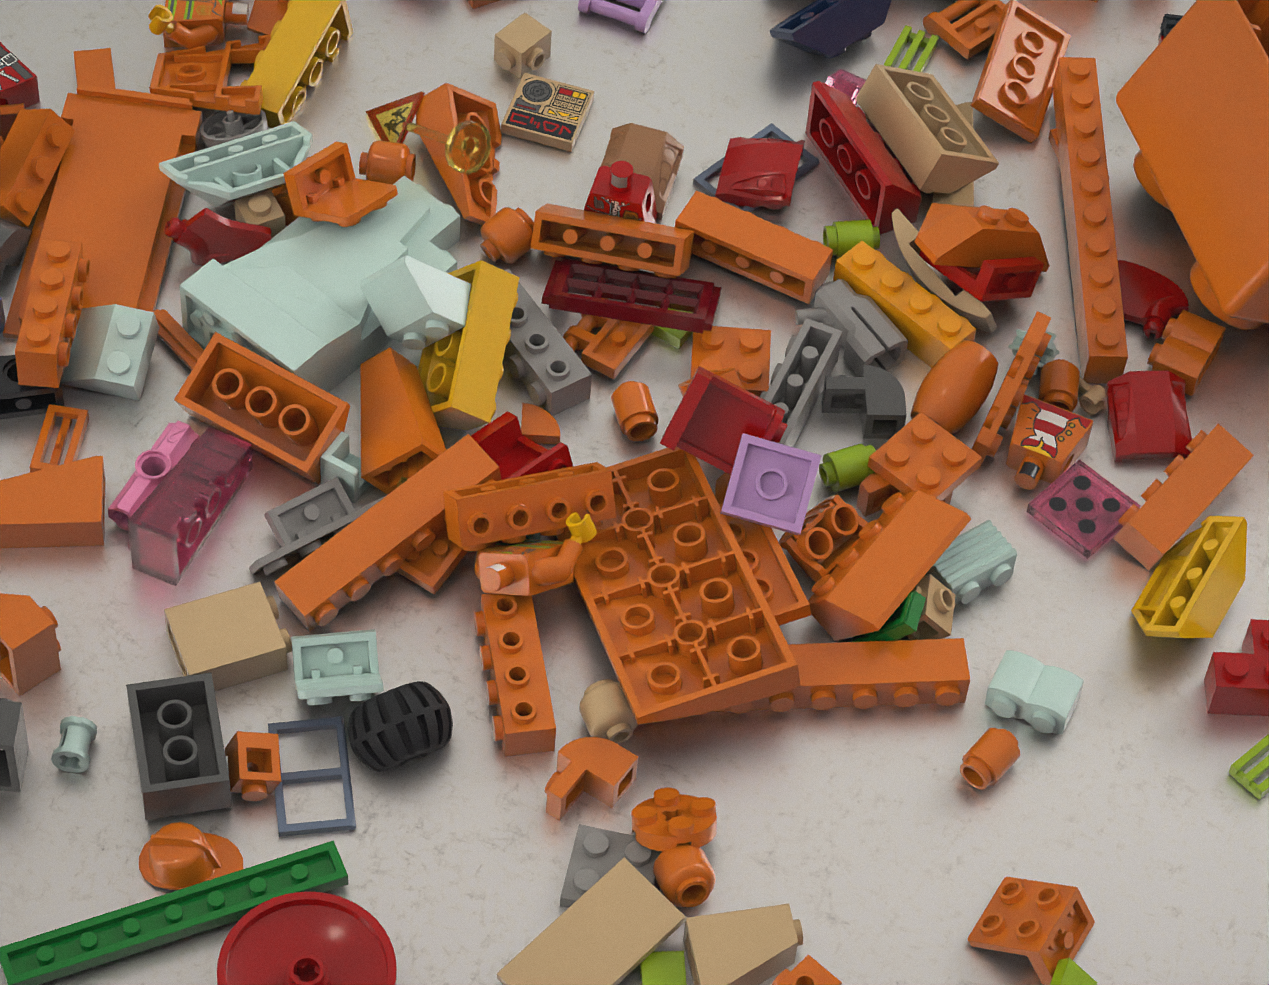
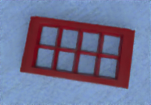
[541,258,722,334]

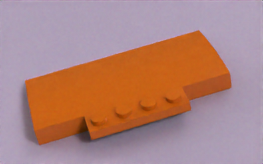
[555,447,811,725]

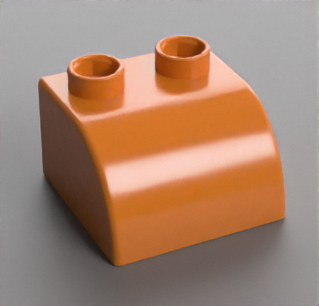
[1116,0,1269,330]

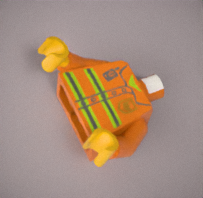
[148,0,249,49]
[474,512,597,596]

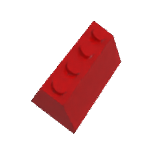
[805,81,922,235]

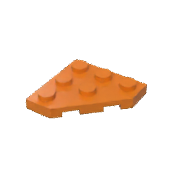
[971,311,1052,469]

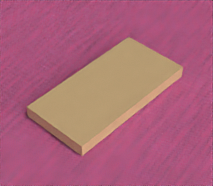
[497,857,686,985]

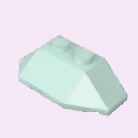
[159,121,313,207]

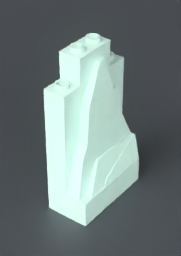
[179,176,460,393]

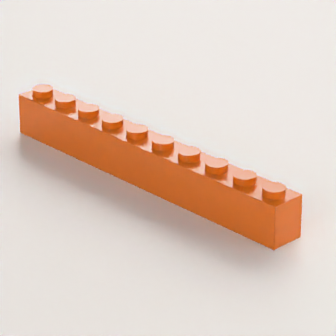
[1052,57,1128,384]

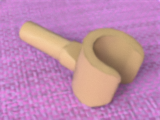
[1079,377,1105,415]

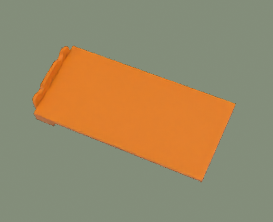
[3,84,203,347]

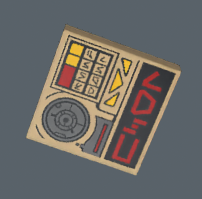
[501,73,594,152]

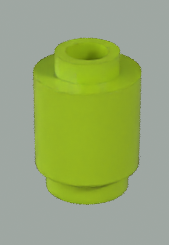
[823,219,880,260]
[819,443,876,492]

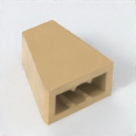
[683,904,803,985]

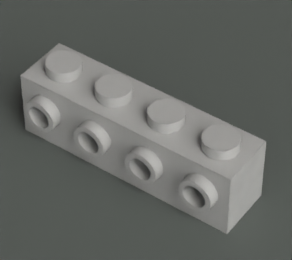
[504,269,592,416]
[760,318,843,447]

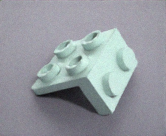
[291,629,384,705]

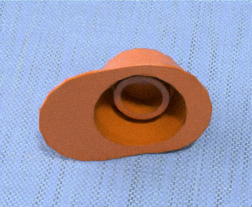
[139,822,243,890]

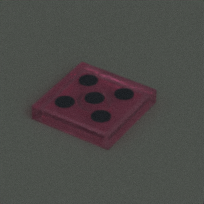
[1026,459,1141,559]

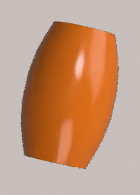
[910,340,999,435]

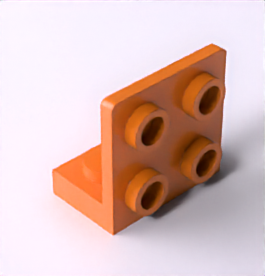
[968,877,1095,985]

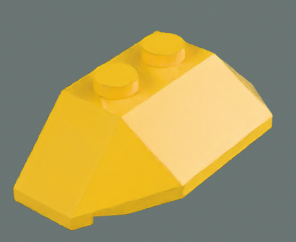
[1131,516,1247,638]

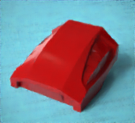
[715,137,805,210]
[1106,370,1192,463]

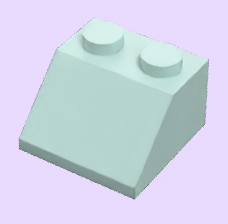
[360,255,471,350]
[62,304,160,401]

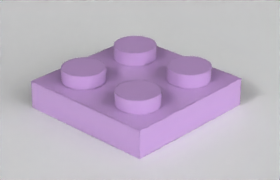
[720,433,822,535]

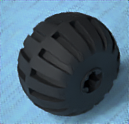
[348,681,453,772]

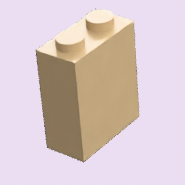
[164,582,292,691]

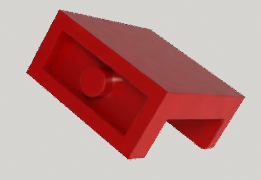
[919,250,1044,302]
[660,366,788,475]
[471,411,573,480]

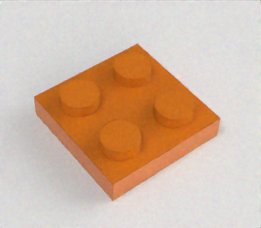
[690,326,771,397]
[868,412,982,501]

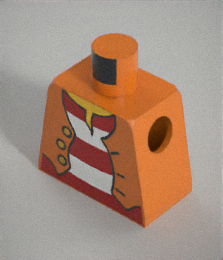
[1006,394,1094,490]

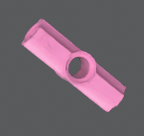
[108,420,200,532]

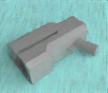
[795,279,908,377]

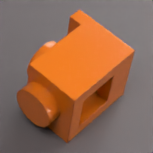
[225,731,281,801]

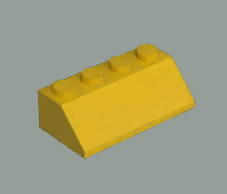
[418,260,520,430]

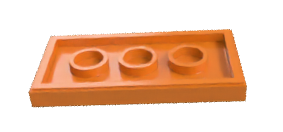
[970,0,1071,143]

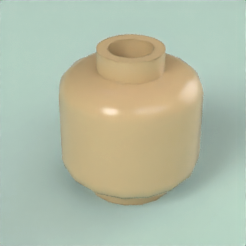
[579,679,638,744]

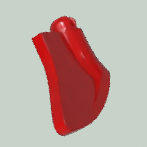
[164,208,272,265]
[1118,260,1189,339]

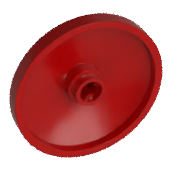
[217,892,397,985]

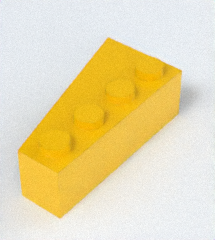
[240,0,354,128]

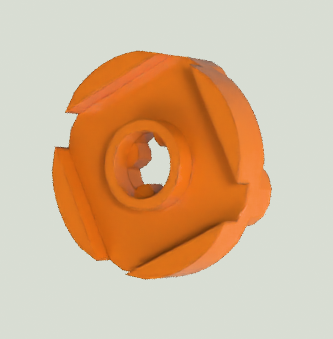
[631,787,717,852]

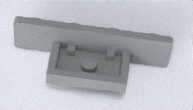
[249,477,387,576]

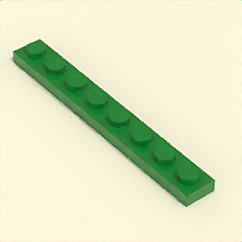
[0,840,348,985]

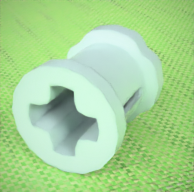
[51,716,97,773]

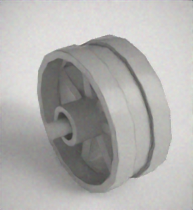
[200,109,269,149]

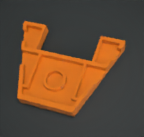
[149,35,271,115]

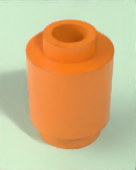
[1038,359,1080,412]
[611,381,659,442]
[959,728,1020,790]

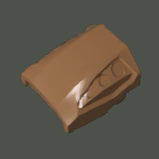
[601,123,684,220]

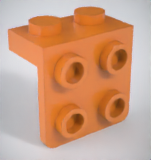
[283,141,398,227]

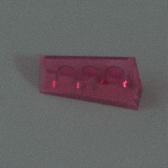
[127,427,253,586]

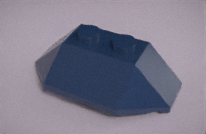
[769,0,892,58]

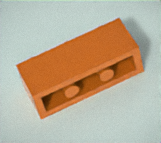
[0,109,75,227]

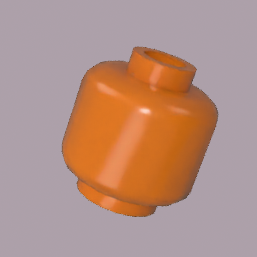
[359,141,416,185]
[480,207,534,264]
[653,843,716,907]

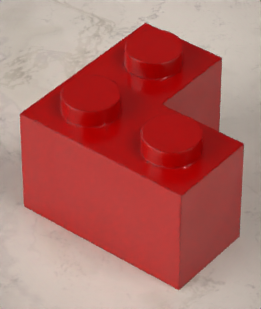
[1204,619,1269,716]

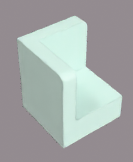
[320,432,370,504]

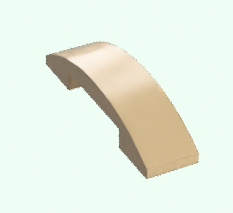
[892,208,997,333]

